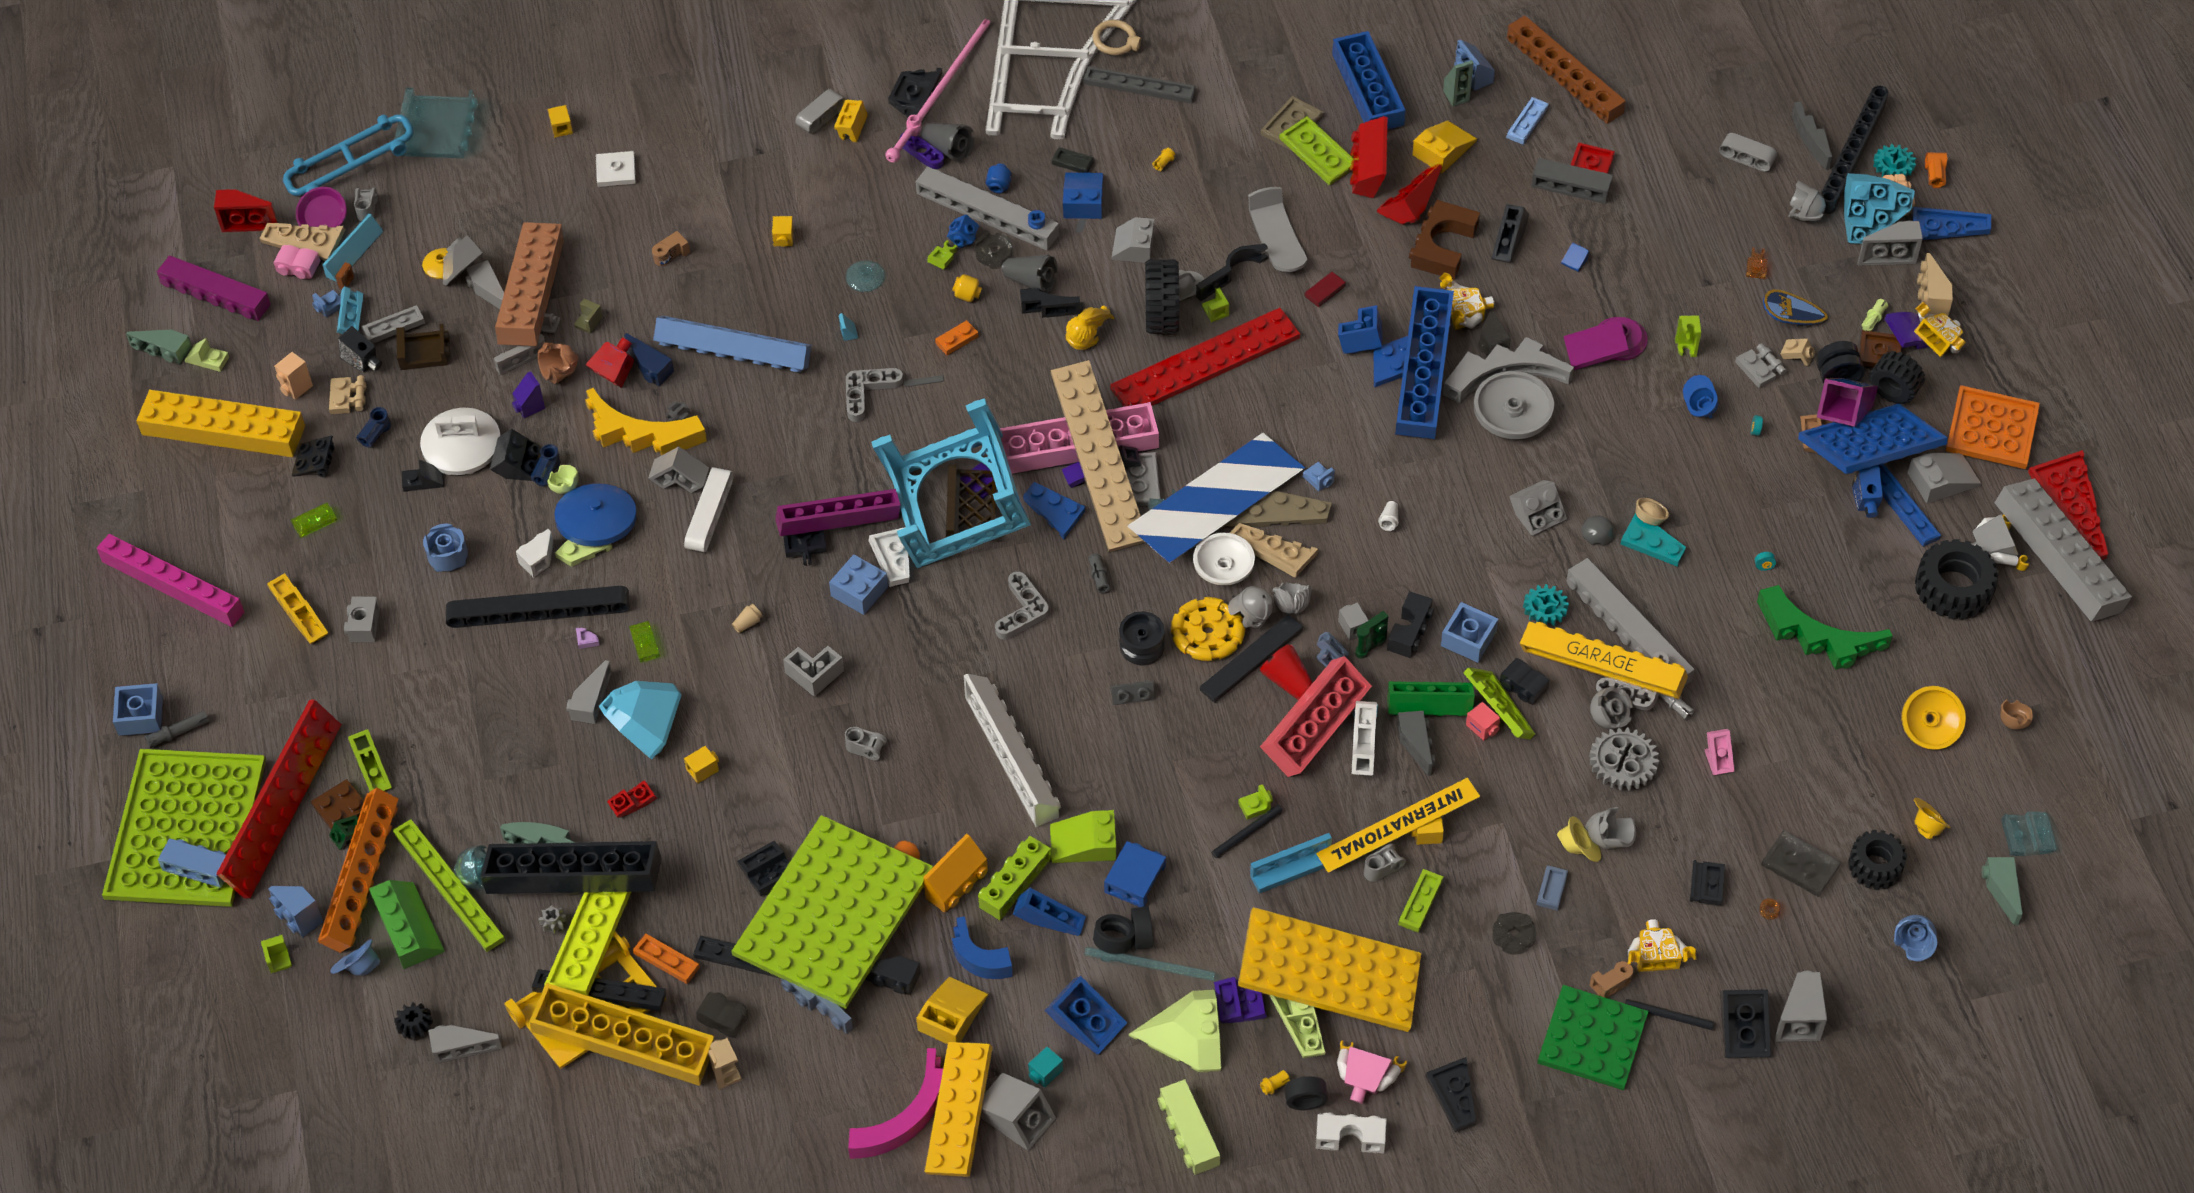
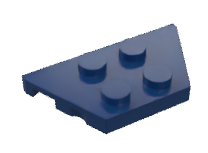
[1373,336,1408,387]

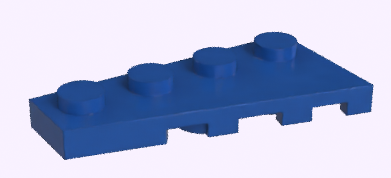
[1912,207,1991,240]

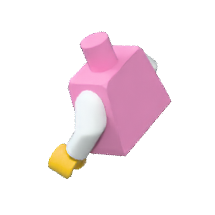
[1337,1040,1407,1104]

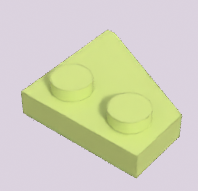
[555,540,612,567]

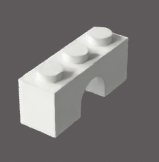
[1316,1113,1386,1153]

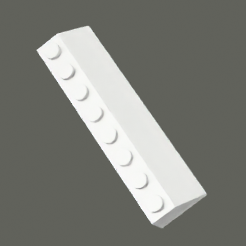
[964,674,1061,827]

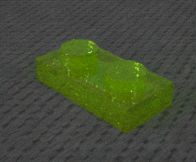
[291,502,337,538]

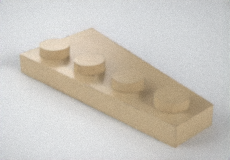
[260,223,345,261]
[1230,523,1318,578]

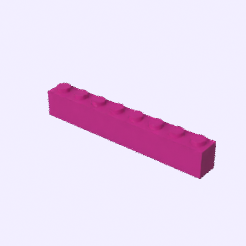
[96,534,245,627]

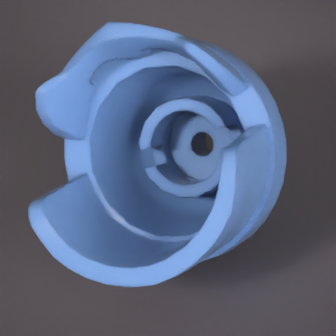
[1894,915,1937,961]

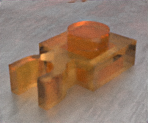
[1746,247,1768,279]

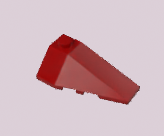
[1377,163,1442,224]

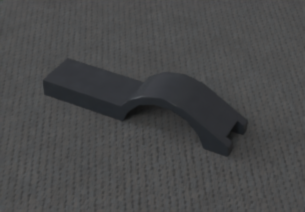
[1196,243,1268,301]

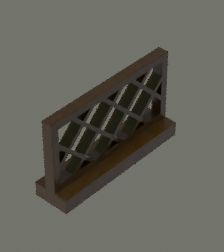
[946,465,996,540]

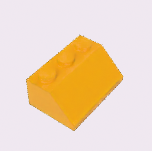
[923,833,988,913]

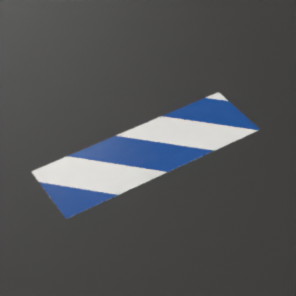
[1128,433,1305,563]

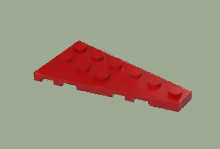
[2028,450,2108,560]

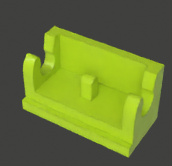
[1675,315,1701,357]

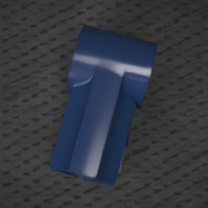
[356,407,391,448]
[531,444,561,486]

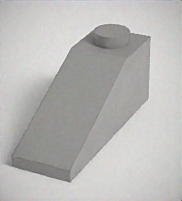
[465,260,504,309]
[567,660,612,724]
[429,1025,502,1063]

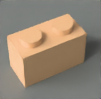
[275,352,313,400]

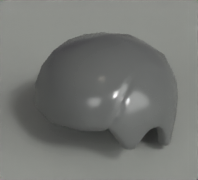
[1581,515,1614,546]

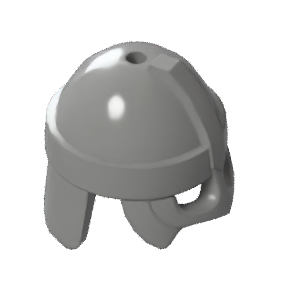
[1788,181,1826,222]
[1228,586,1273,629]
[1585,807,1636,849]

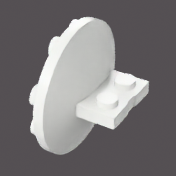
[420,408,501,475]

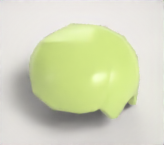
[547,465,579,494]

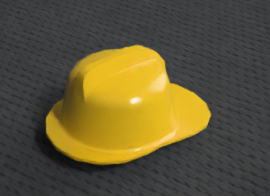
[1914,798,1951,839]

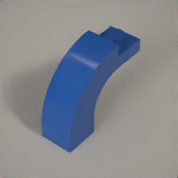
[952,916,1013,979]

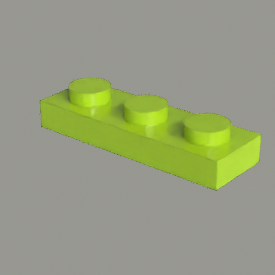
[1398,869,1443,933]

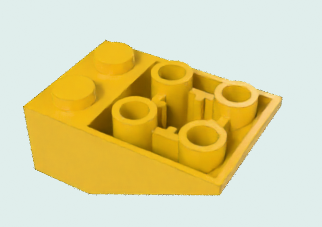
[916,977,988,1044]

